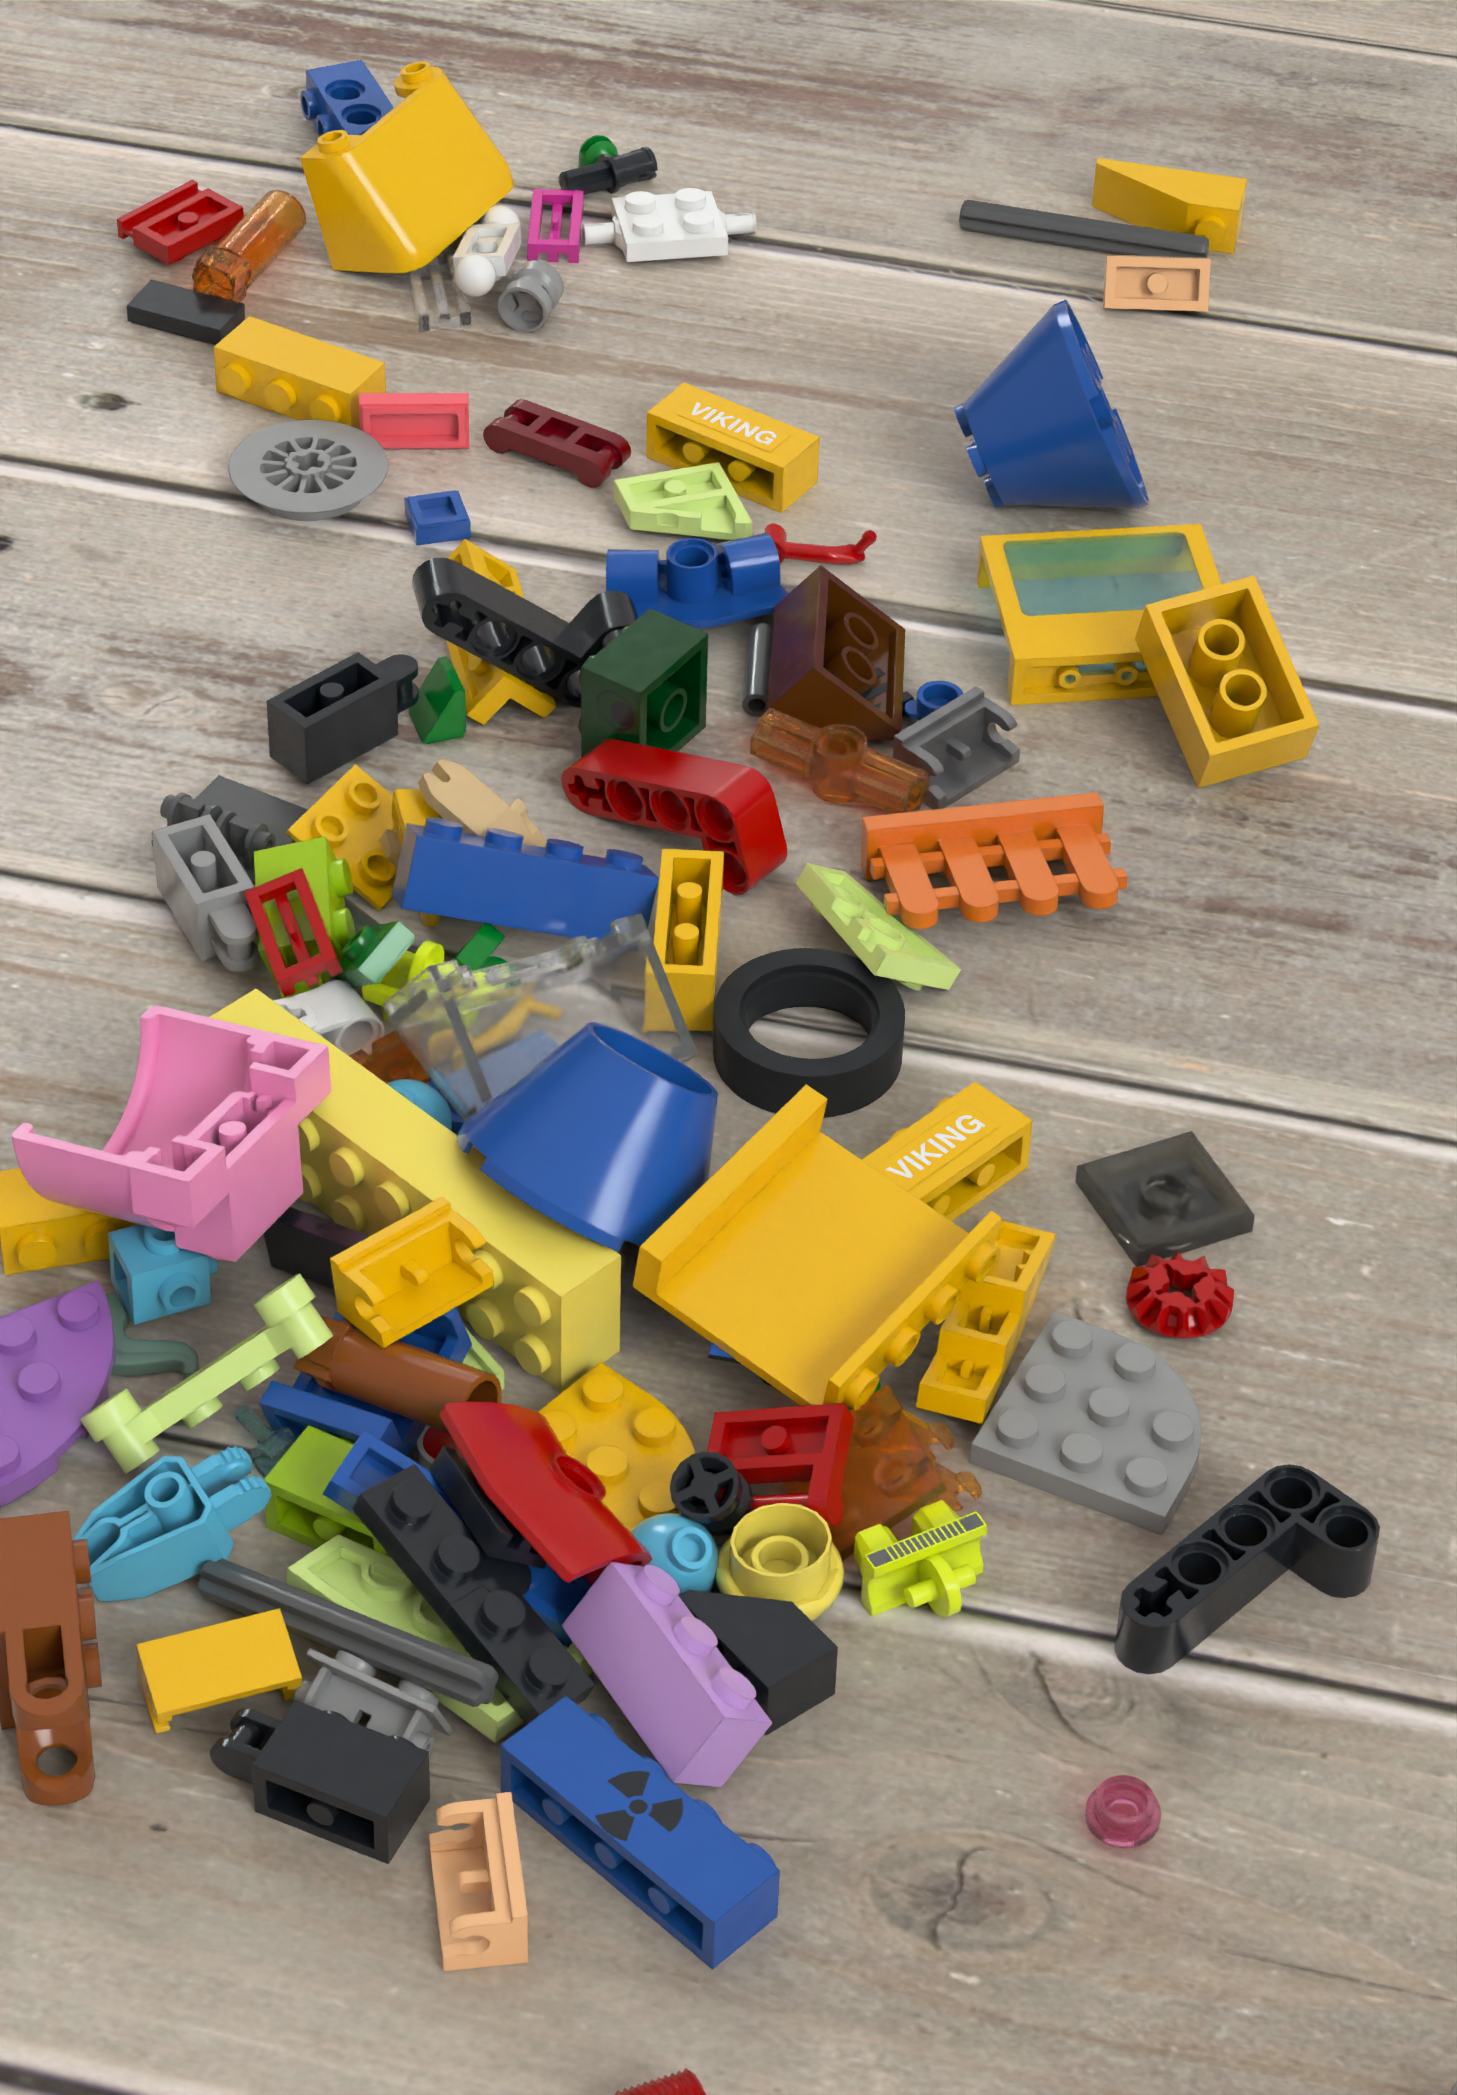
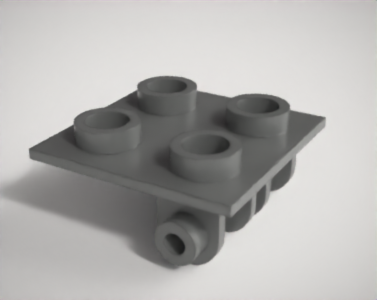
[151,775,309,885]

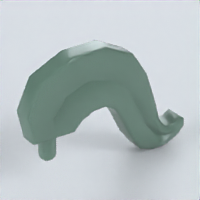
[105,1292,199,1380]

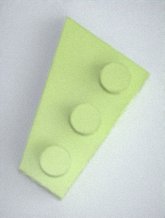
[795,863,961,990]

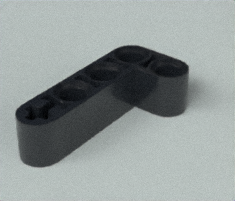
[412,558,638,707]
[1114,1464,1380,1675]

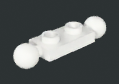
[453,205,522,297]

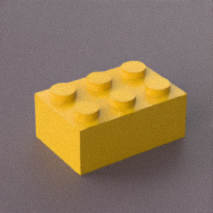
[1135,576,1320,788]

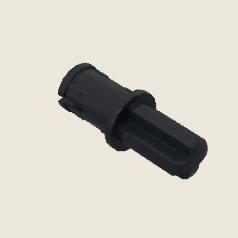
[558,146,658,195]

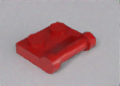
[705,1403,854,1527]

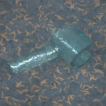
[235,1406,295,1478]

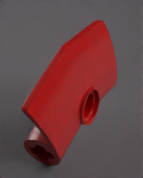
[439,1401,652,1587]

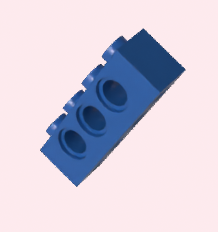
[300,60,394,137]

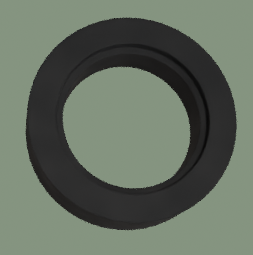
[713,948,905,1118]

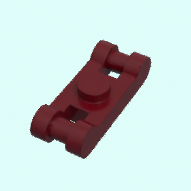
[483,399,631,488]

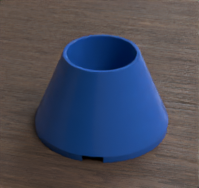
[456,1022,718,1252]

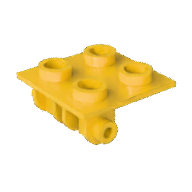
[286,764,397,911]

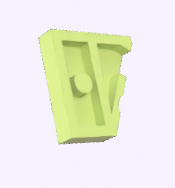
[614,462,752,540]

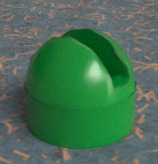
[579,135,618,167]

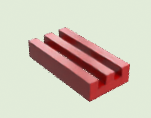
[244,868,343,997]

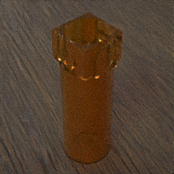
[192,190,306,302]

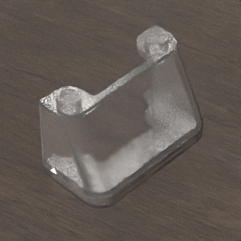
[383,913,698,1122]

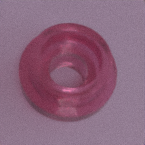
[1085,1775,1161,1848]

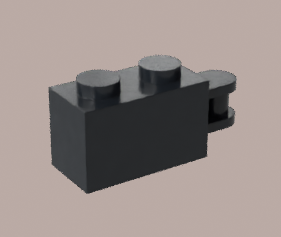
[267,652,419,785]
[210,1700,430,1864]

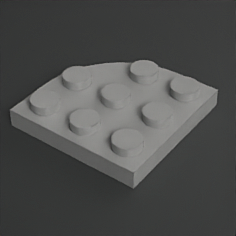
[970,1311,1202,1536]

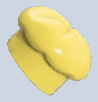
[715,1503,844,1621]

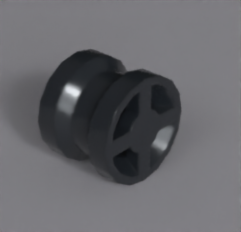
[670,1451,754,1537]

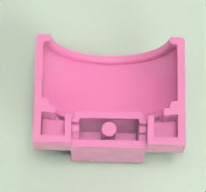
[12,1006,331,1262]

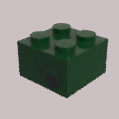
[578,609,708,758]

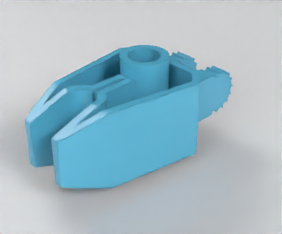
[73,1446,272,1602]

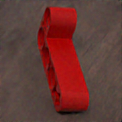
[561,739,788,895]

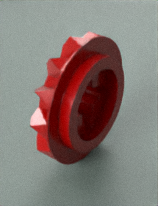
[1126,1250,1234,1338]

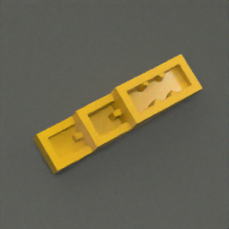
[916,1220,1056,1424]

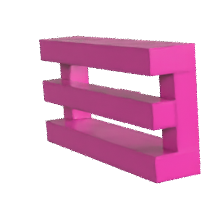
[527,189,584,263]

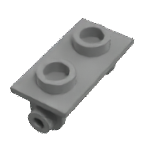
[293,1648,453,1757]

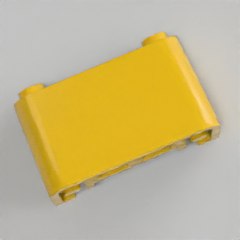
[300,61,514,273]

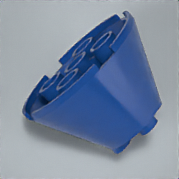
[954,300,1149,509]

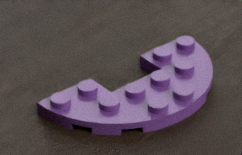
[0,1280,116,1507]

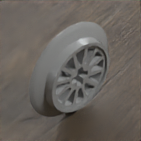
[228,420,389,521]

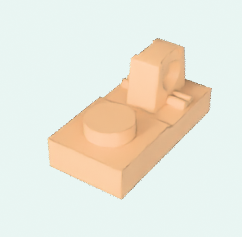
[1103,255,1211,312]

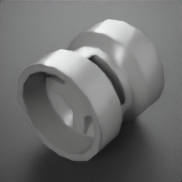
[498,260,564,333]

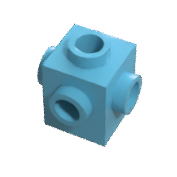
[108,1224,218,1325]

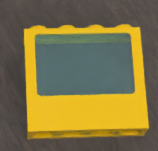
[977,524,1222,705]

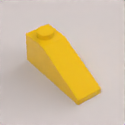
[1092,158,1247,254]

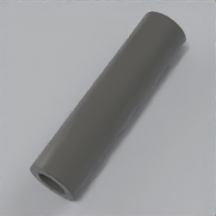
[742,623,773,717]

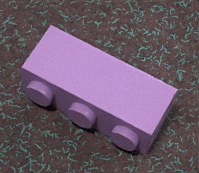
[562,1562,772,1787]

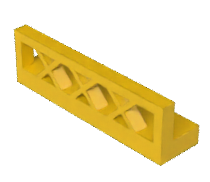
[446,539,556,725]

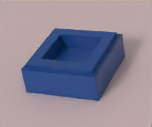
[404,490,471,546]

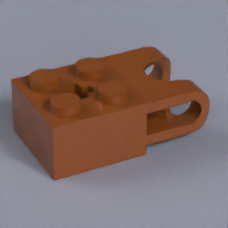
[0,1510,102,1806]

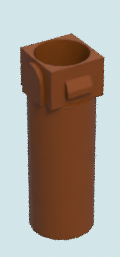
[293,1315,502,1434]

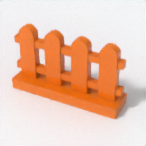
[861,792,1127,929]

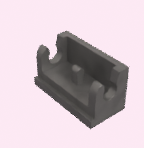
[891,687,1020,810]

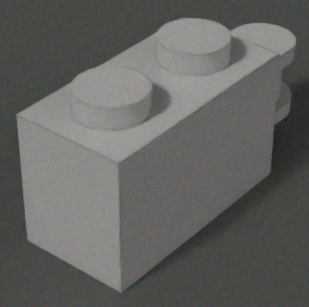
[152,814,260,972]

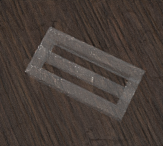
[406,255,471,334]

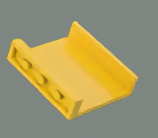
[633,1084,1002,1411]

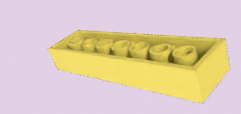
[209,989,621,1392]

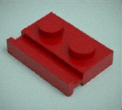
[117,180,244,265]

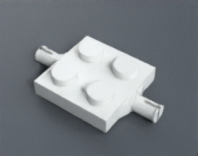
[582,188,757,262]

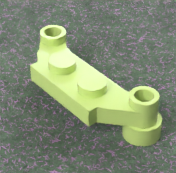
[80,1273,333,1474]

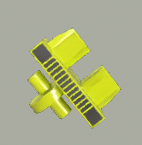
[854,1500,987,1618]

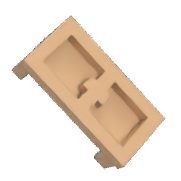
[429,1792,528,1971]

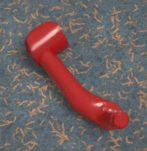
[765,523,877,564]

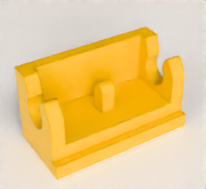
[330,1197,494,1348]
[136,1608,302,1734]

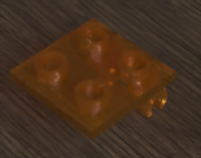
[784,1385,982,1561]

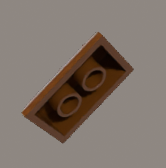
[767,565,906,742]

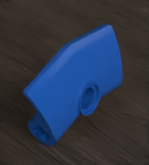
[606,533,789,629]

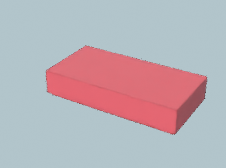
[359,393,469,449]

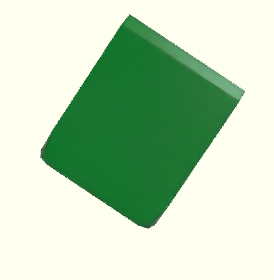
[409,656,466,744]

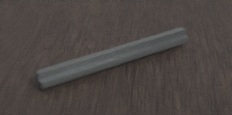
[959,200,1209,258]
[197,1558,499,1707]

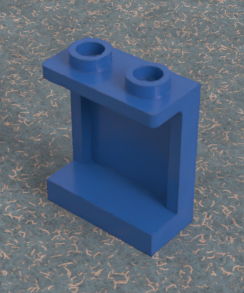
[259,1283,472,1457]

